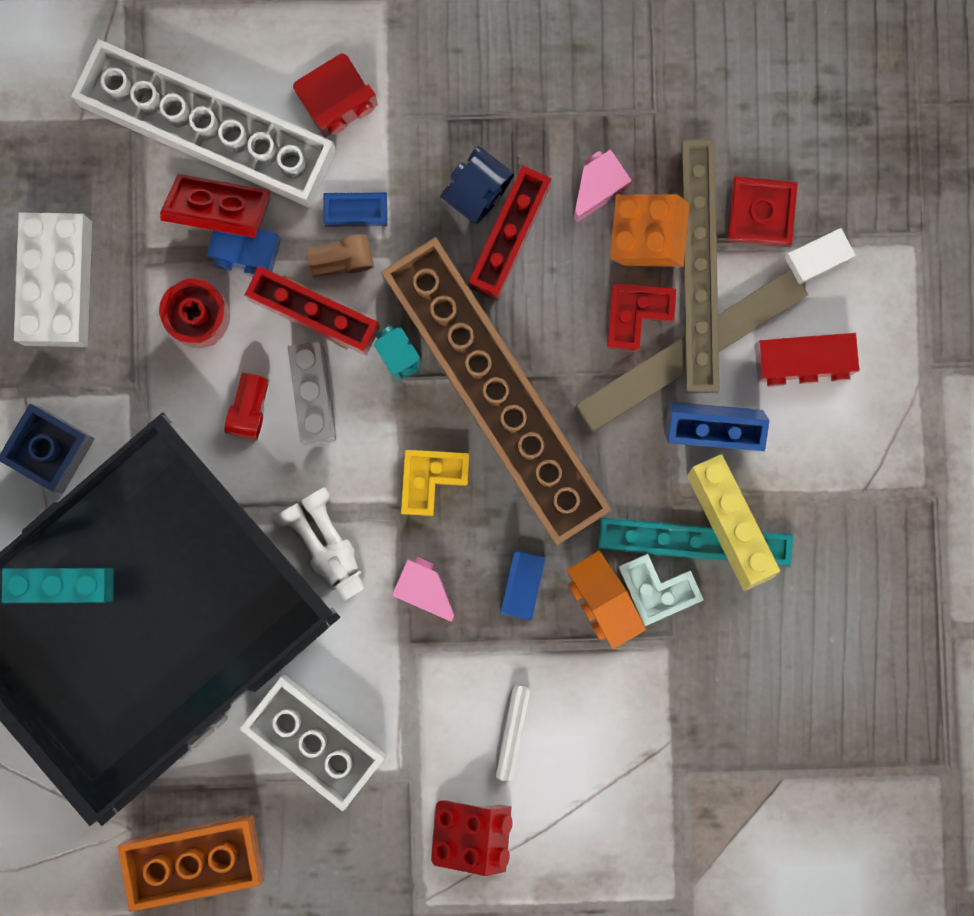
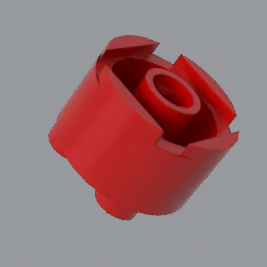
[159,278,230,348]

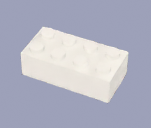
[14,212,92,347]
[240,674,386,811]

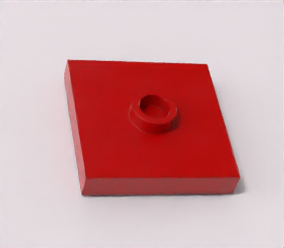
[727,176,798,247]

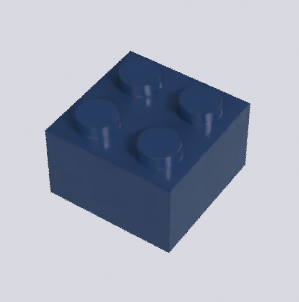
[0,403,95,494]

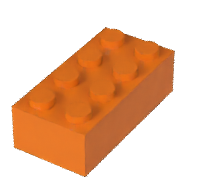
[117,814,265,912]

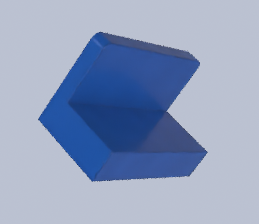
[500,550,546,620]

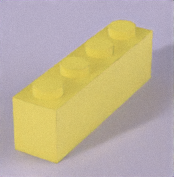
[687,454,780,591]

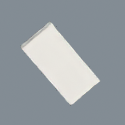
[784,228,856,285]

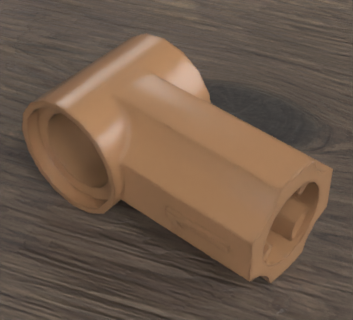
[307,235,374,277]

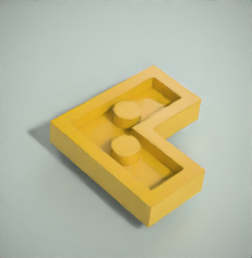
[401,450,470,516]

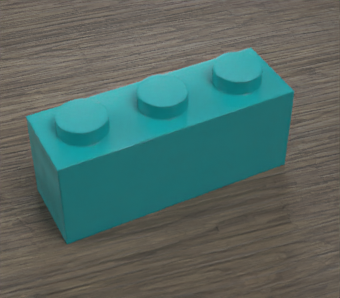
[2,568,114,603]

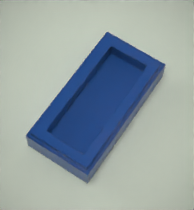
[323,192,388,227]

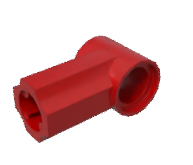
[224,373,270,440]

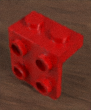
[293,53,378,138]
[431,800,513,876]

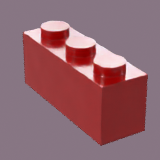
[754,333,860,387]

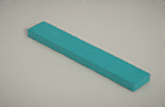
[598,517,793,567]

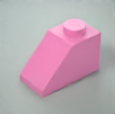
[574,149,632,223]
[392,557,455,622]

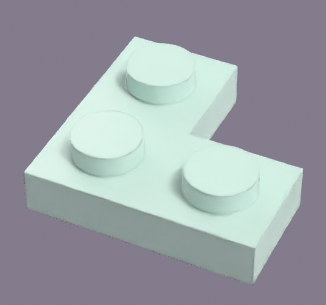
[618,554,704,626]

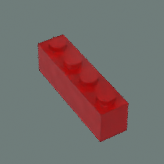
[468,165,552,301]
[244,266,380,356]

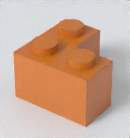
[566,550,646,649]

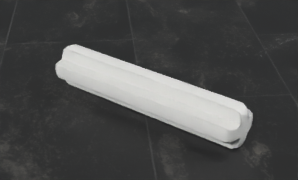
[496,685,530,781]

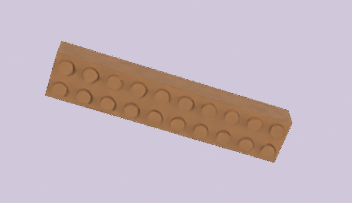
[381,237,612,546]

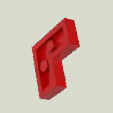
[607,283,677,351]

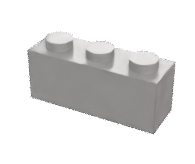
[287,342,336,445]

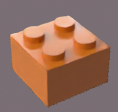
[610,194,690,267]

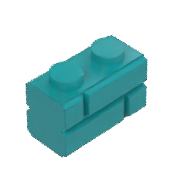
[374,325,422,381]

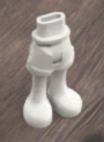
[273,487,365,601]

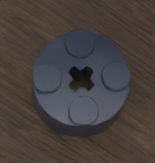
[440,146,514,224]

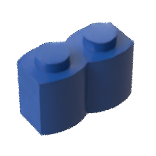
[206,229,281,277]

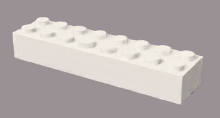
[71,39,336,208]

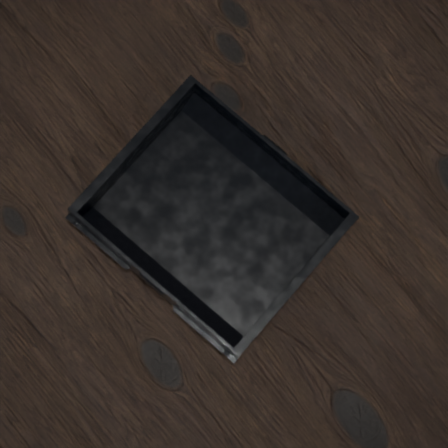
[0,412,341,826]

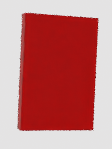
[160,174,271,238]

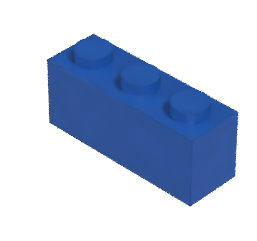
[664,401,770,451]

